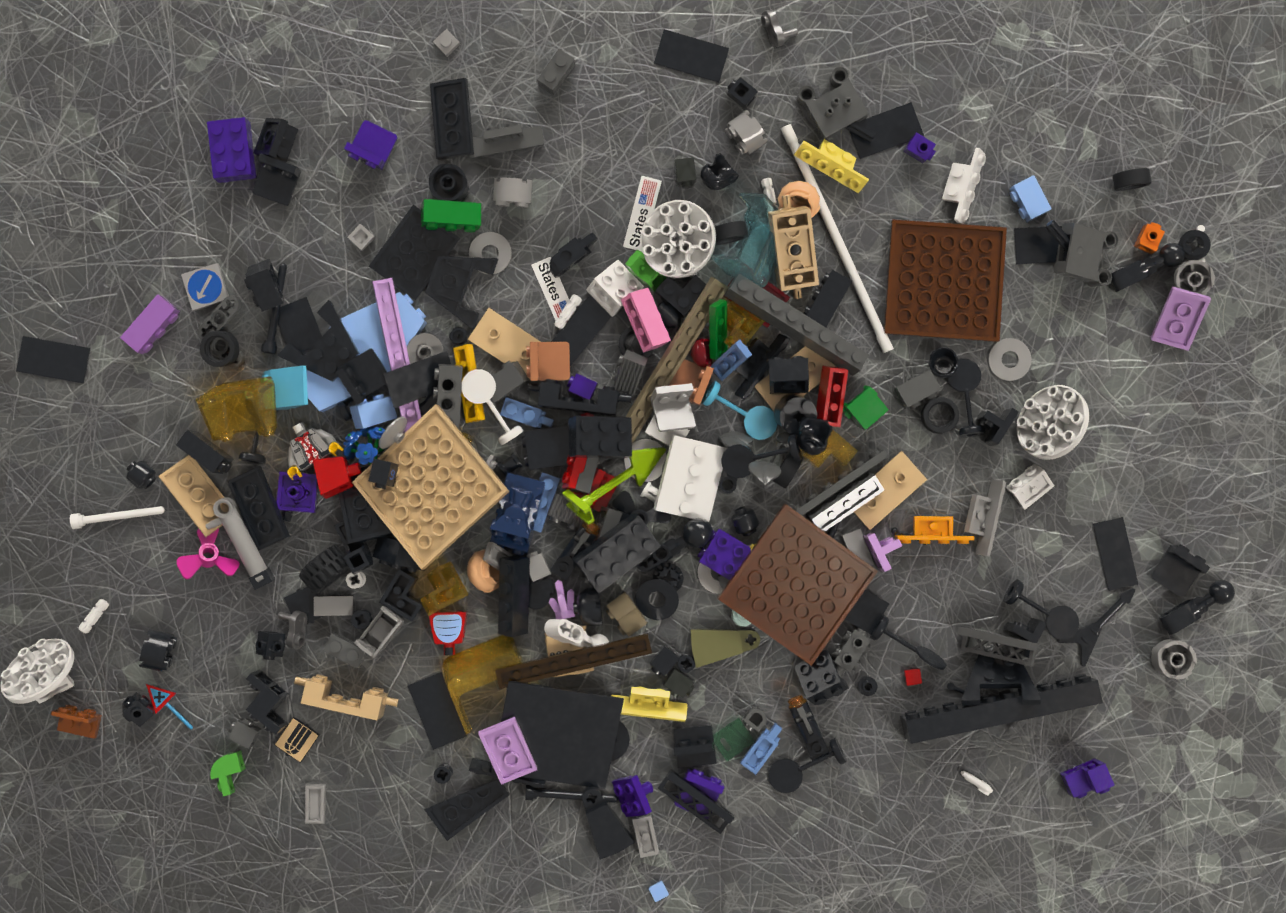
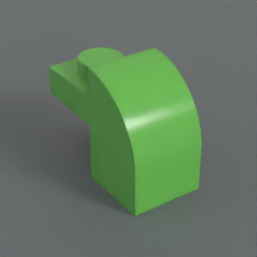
[625,249,667,292]
[210,750,246,796]

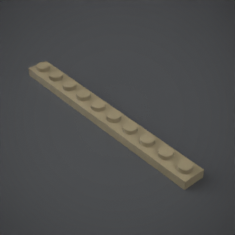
[625,276,729,444]

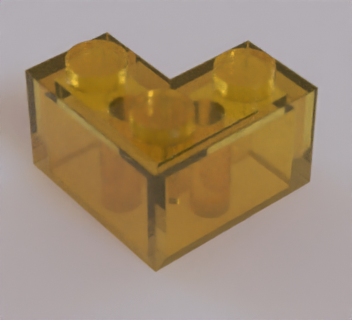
[724,301,765,347]
[802,429,858,468]
[420,561,469,616]

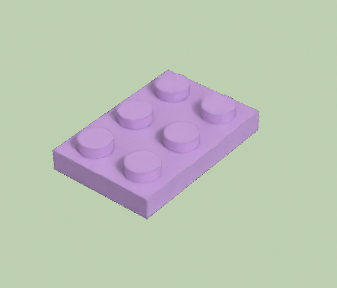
[1151,286,1211,351]
[479,717,537,784]

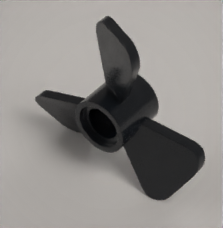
[612,491,671,525]

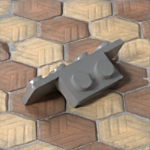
[964,479,1006,557]

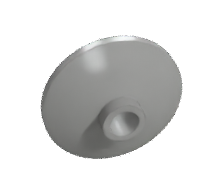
[407,333,443,364]
[379,416,407,449]

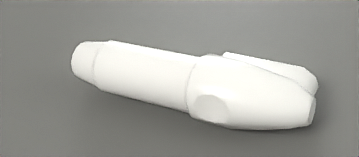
[961,771,993,796]

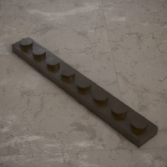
[495,633,652,689]

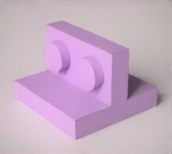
[863,533,902,572]

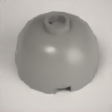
[1173,260,1215,295]

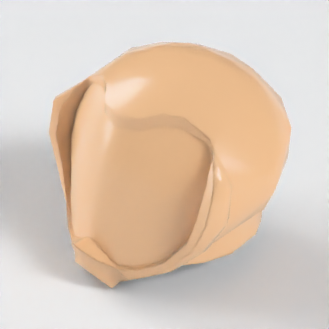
[778,181,820,218]
[467,549,499,593]

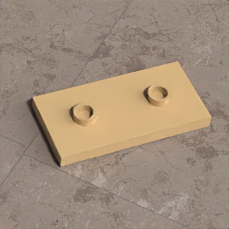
[468,308,540,382]
[754,346,836,412]
[853,451,927,530]
[159,455,229,538]

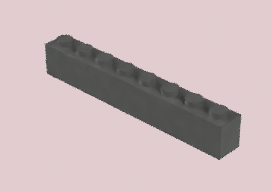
[724,274,869,376]

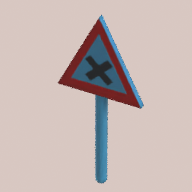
[146,684,193,729]

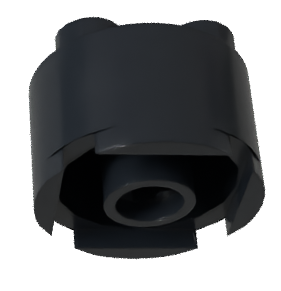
[429,164,469,202]
[774,394,817,435]
[139,629,177,672]

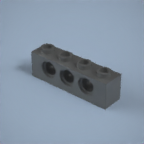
[433,364,463,429]

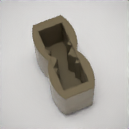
[606,592,648,637]

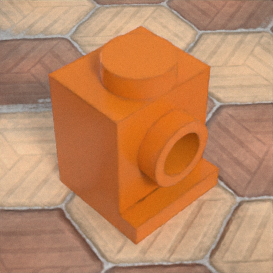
[1134,222,1165,254]

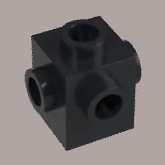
[255,631,285,660]
[122,692,154,727]

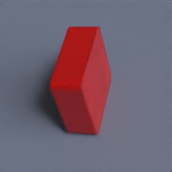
[904,668,922,686]

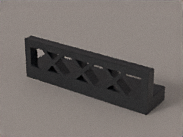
[658,769,735,834]

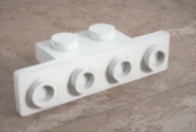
[942,148,986,224]

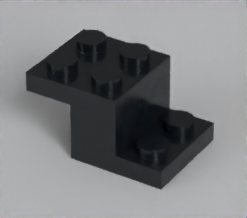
[246,669,289,735]

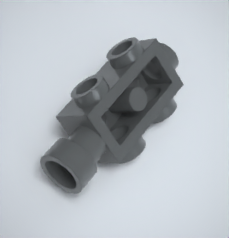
[832,628,871,679]

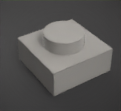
[433,29,460,57]
[347,224,375,251]

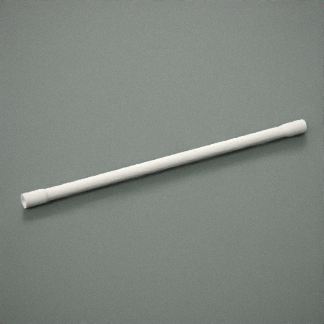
[781,124,894,354]

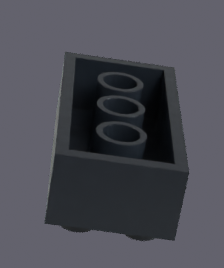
[572,512,661,593]

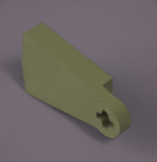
[691,629,760,668]

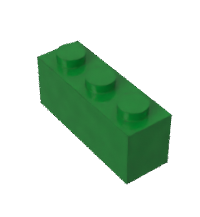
[421,199,481,233]

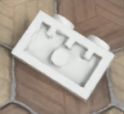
[1006,464,1054,510]

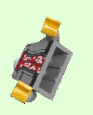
[287,423,344,480]

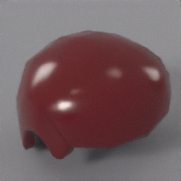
[691,338,712,367]

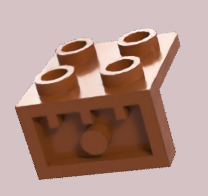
[51,705,102,739]

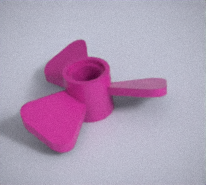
[176,528,240,579]

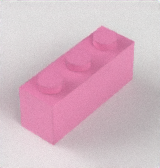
[621,288,671,353]

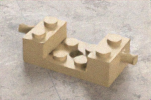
[768,195,819,299]
[294,674,399,720]

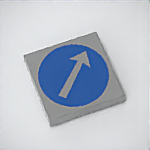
[181,263,229,311]

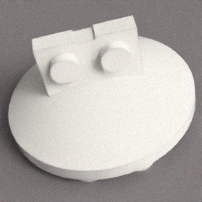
[640,200,716,278]
[1017,385,1089,460]
[1,639,74,704]

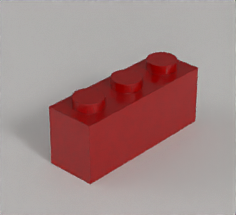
[816,365,848,427]

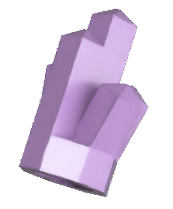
[549,580,576,619]

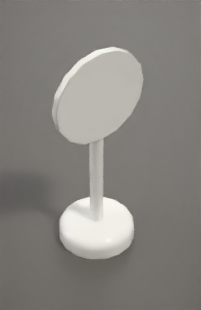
[461,369,524,445]

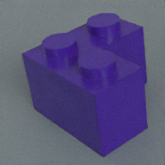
[1060,758,1115,798]

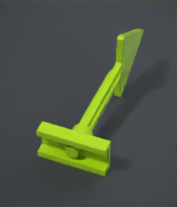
[562,447,666,525]

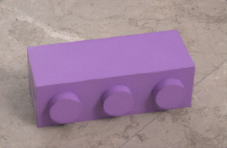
[120,294,180,354]

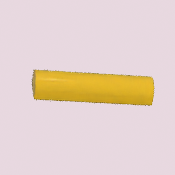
[453,344,485,423]

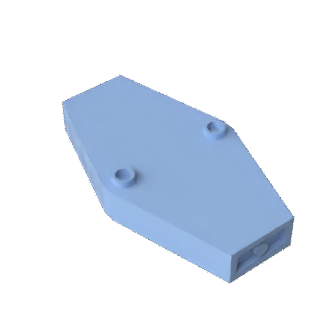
[306,292,427,412]

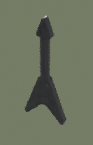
[1057,588,1135,667]

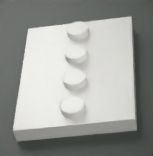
[654,435,727,522]

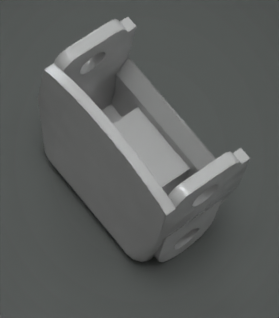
[354,606,404,658]

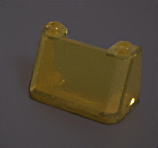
[195,377,277,442]

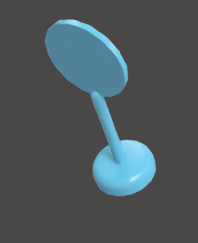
[701,381,777,440]

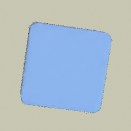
[649,881,669,902]

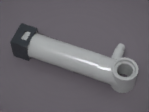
[205,497,275,590]

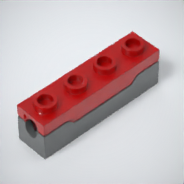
[562,413,599,495]

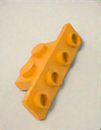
[895,516,974,544]

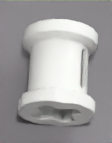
[640,482,659,505]
[346,572,366,589]

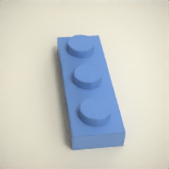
[711,340,752,381]
[533,472,560,533]

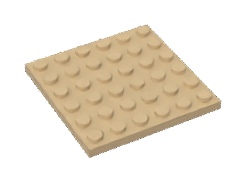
[352,404,510,570]

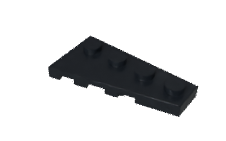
[424,779,510,841]

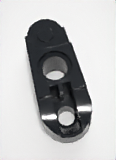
[549,233,598,278]

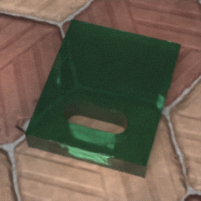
[713,717,755,761]

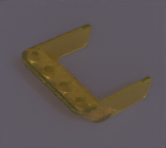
[442,635,532,734]

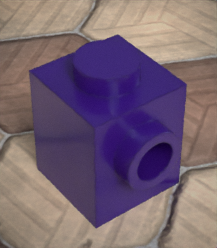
[903,132,936,163]

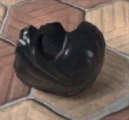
[701,153,739,190]
[797,418,833,455]

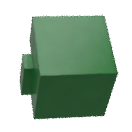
[842,385,888,430]

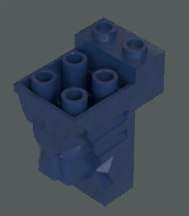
[490,472,545,556]

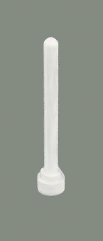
[70,506,165,529]

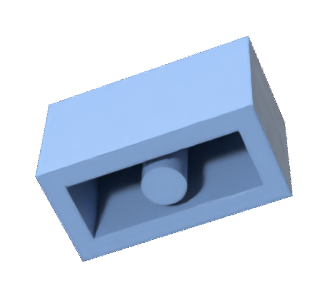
[1010,175,1051,222]
[349,394,397,429]

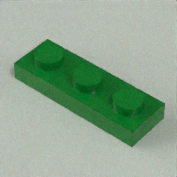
[709,299,728,360]

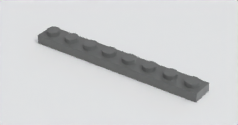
[756,449,888,540]

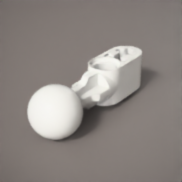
[544,619,609,648]

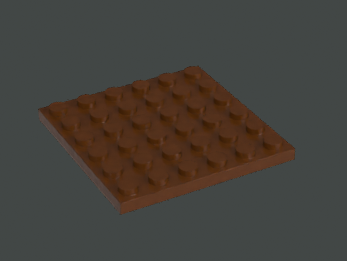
[884,219,1007,342]
[717,504,878,666]

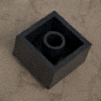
[769,356,809,394]

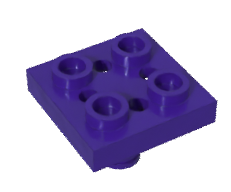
[277,471,318,513]
[611,775,653,817]

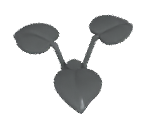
[718,431,801,487]

